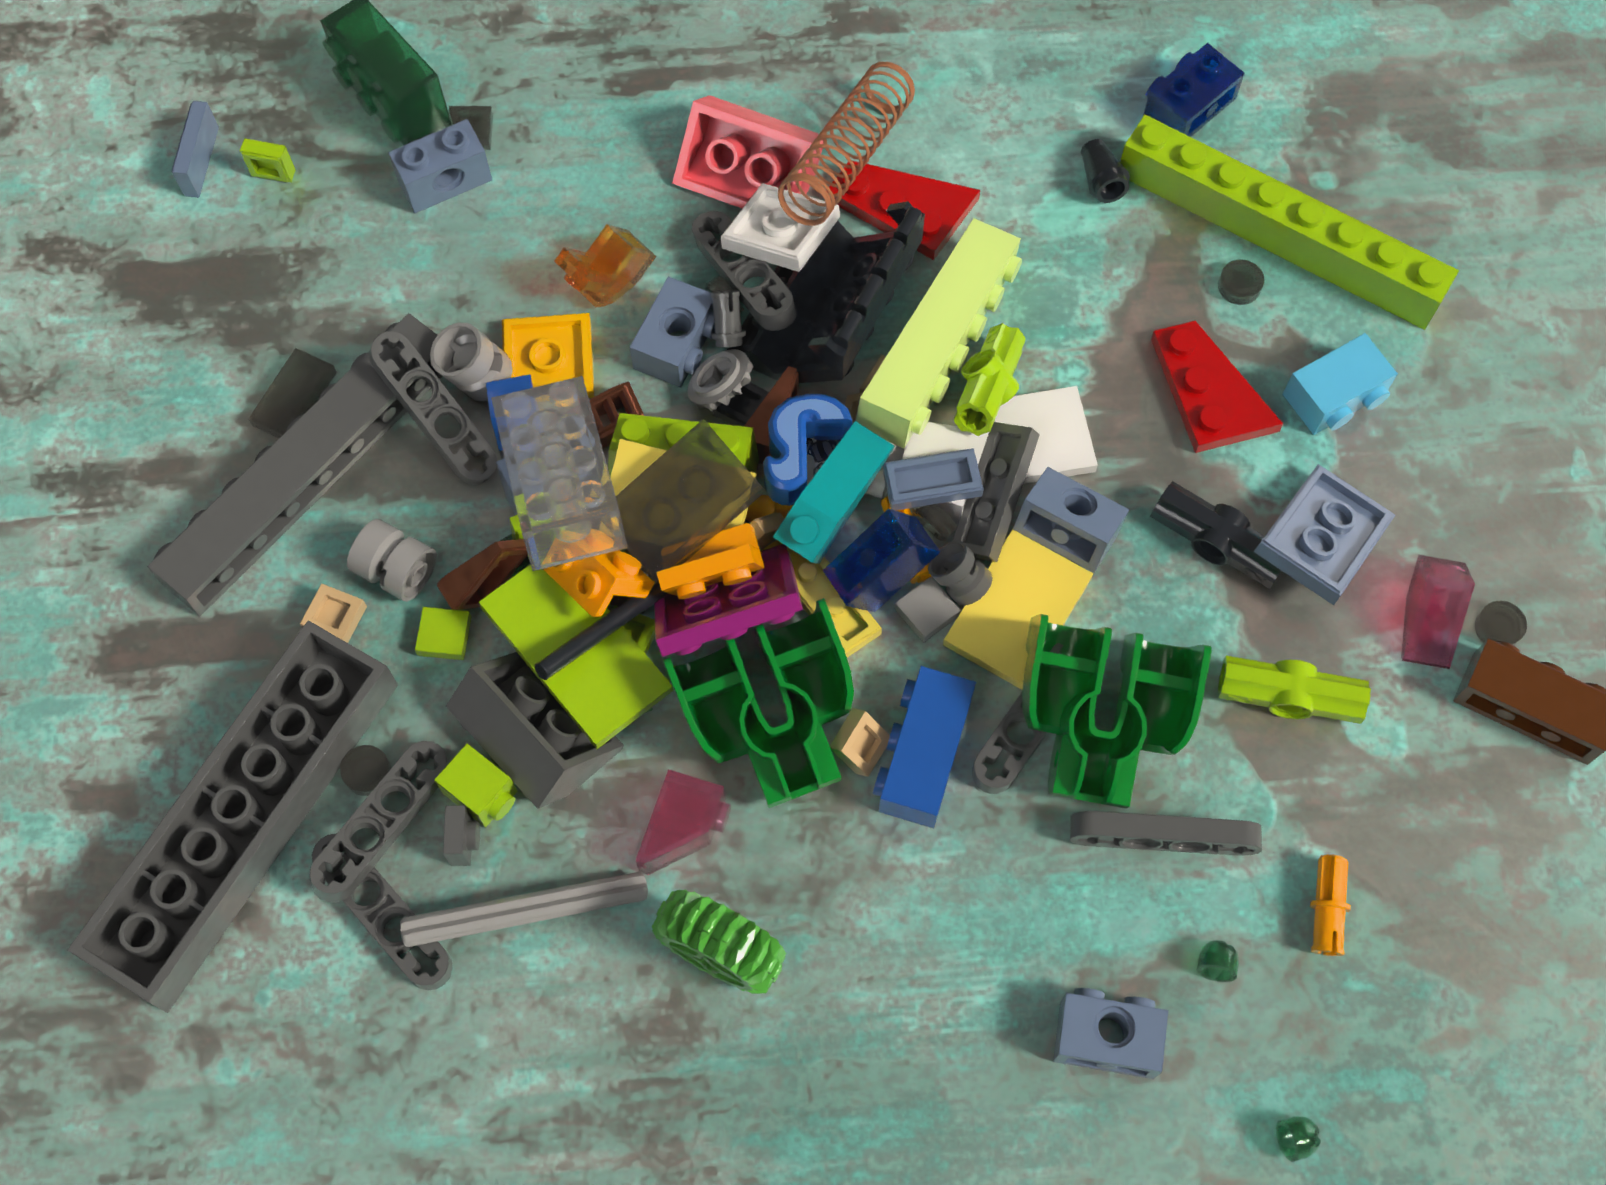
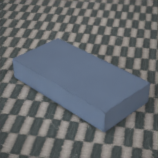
[171,101,219,198]
[882,448,984,511]

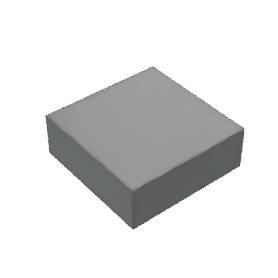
[894,577,961,643]

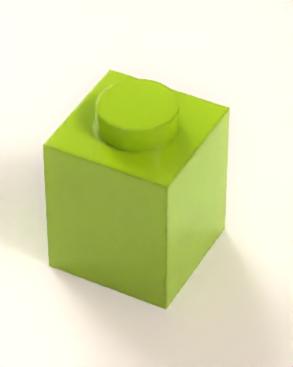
[434,744,518,828]

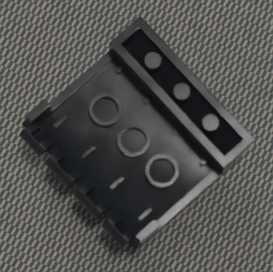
[727,201,925,383]

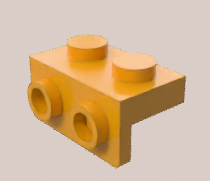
[657,523,765,599]
[540,525,655,617]

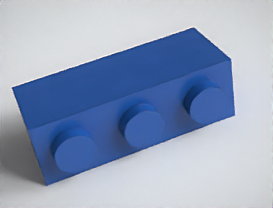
[873,666,976,828]

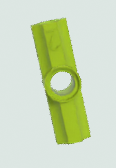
[953,323,1026,436]
[1217,655,1371,724]

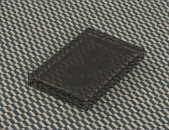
[597,419,766,585]

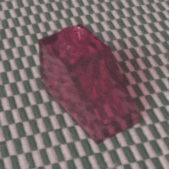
[1401,554,1475,669]
[635,769,731,875]

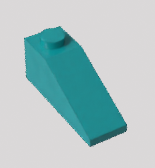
[773,421,895,564]

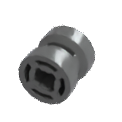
[928,540,993,606]

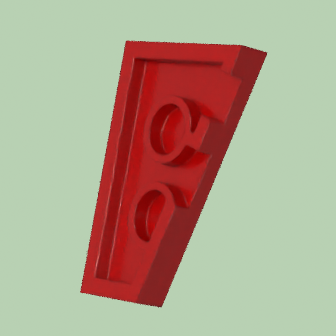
[826,160,980,260]
[1151,320,1283,453]

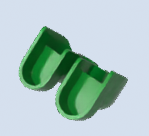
[663,598,854,808]
[1022,614,1212,809]

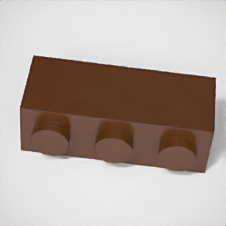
[1453,638,1606,765]

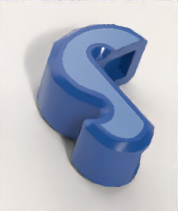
[763,394,853,506]

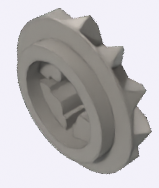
[687,349,754,411]

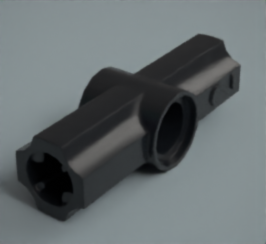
[1150,481,1282,589]

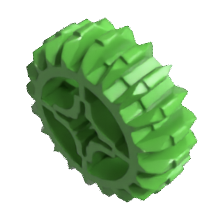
[652,890,786,994]

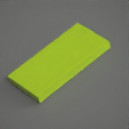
[479,555,673,749]

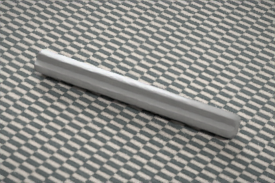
[400,872,648,947]

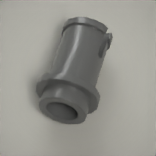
[711,290,746,347]

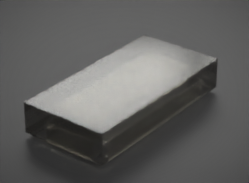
[249,348,337,438]

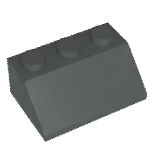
[446,652,624,809]

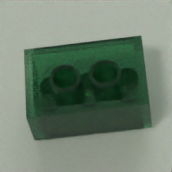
[320,0,452,145]

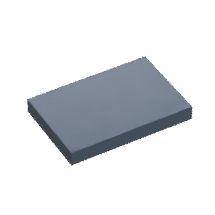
[1254,464,1395,605]

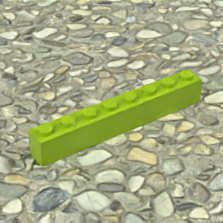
[1120,115,1459,330]

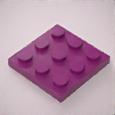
[654,544,803,657]

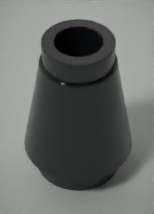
[1081,139,1130,203]

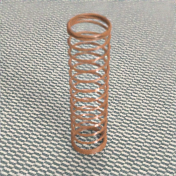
[777,61,915,226]

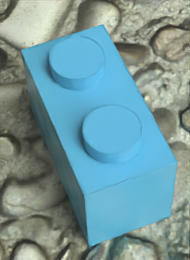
[1282,333,1398,435]

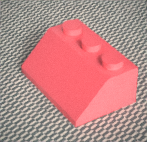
[672,95,823,209]

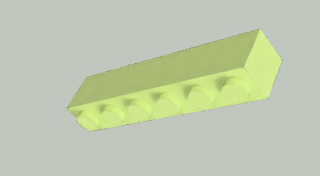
[856,218,1022,448]

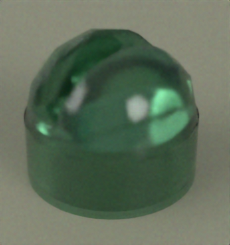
[1197,940,1239,982]
[1276,1116,1321,1162]

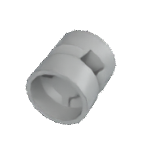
[430,322,513,401]
[347,518,437,602]

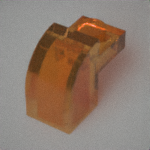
[554,224,657,307]

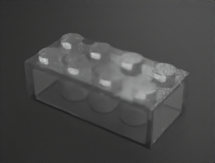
[491,376,628,571]

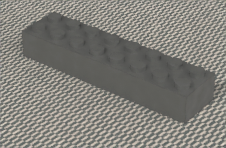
[67,620,398,1013]

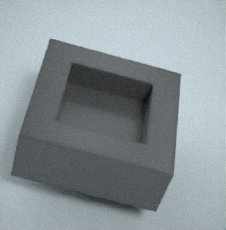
[443,805,480,866]

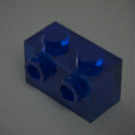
[1143,42,1245,137]
[823,508,941,612]

